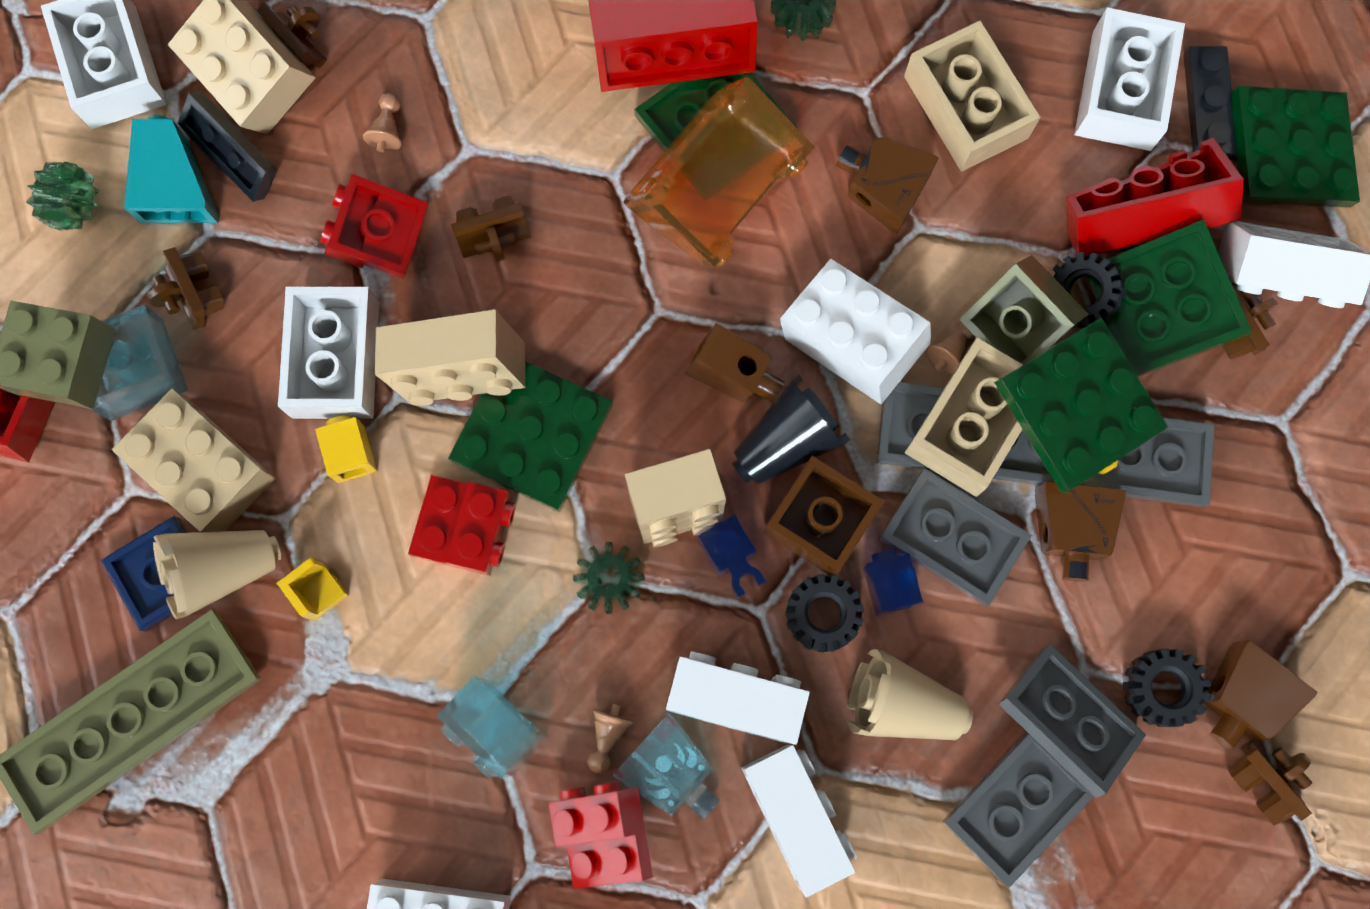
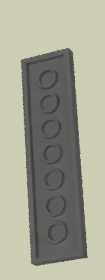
[876,382,1214,508]

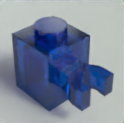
[698,515,766,599]
[863,549,923,616]

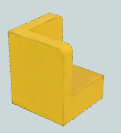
[276,557,349,621]

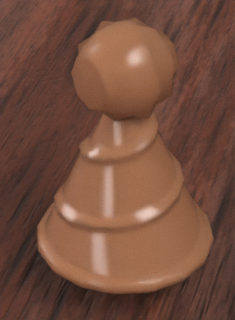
[363,93,402,153]
[927,321,975,374]
[587,704,633,773]

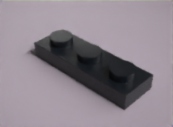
[1183,46,1237,160]
[177,91,278,202]

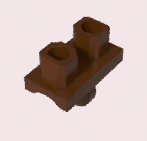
[257,2,327,68]
[451,195,531,262]
[147,247,223,330]
[1222,283,1278,359]
[1228,740,1312,826]

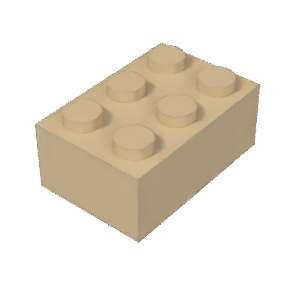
[168,0,316,135]
[904,21,1041,172]
[375,309,525,406]
[905,338,1023,497]
[111,389,275,532]
[624,449,726,547]

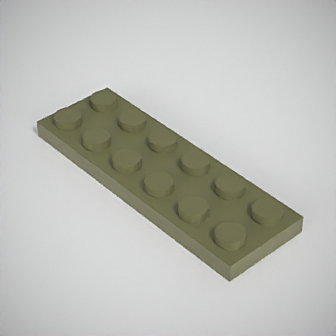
[0,609,262,834]

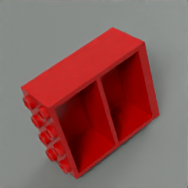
[588,0,758,92]

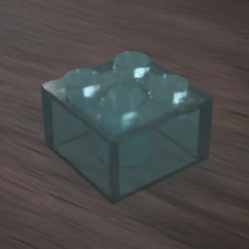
[90,304,188,421]
[437,676,547,779]

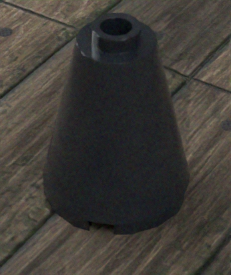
[732,375,850,484]

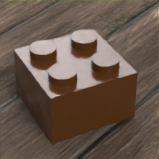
[764,456,884,576]

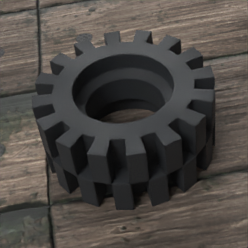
[1052,252,1126,329]
[785,574,864,653]
[1123,648,1211,727]

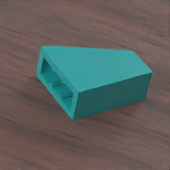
[124,115,219,223]

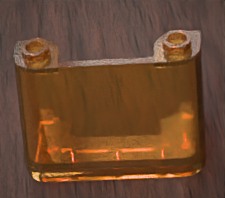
[623,76,814,268]

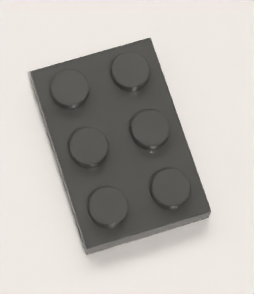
[879,468,1032,607]
[998,644,1146,798]
[942,732,1094,888]

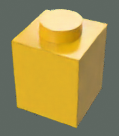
[315,415,377,483]

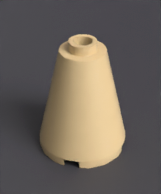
[153,530,281,619]
[847,649,973,740]

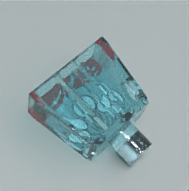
[613,713,720,820]

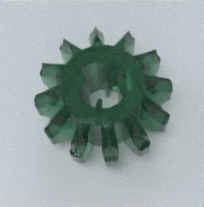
[770,0,836,43]
[26,161,99,230]
[573,542,645,615]

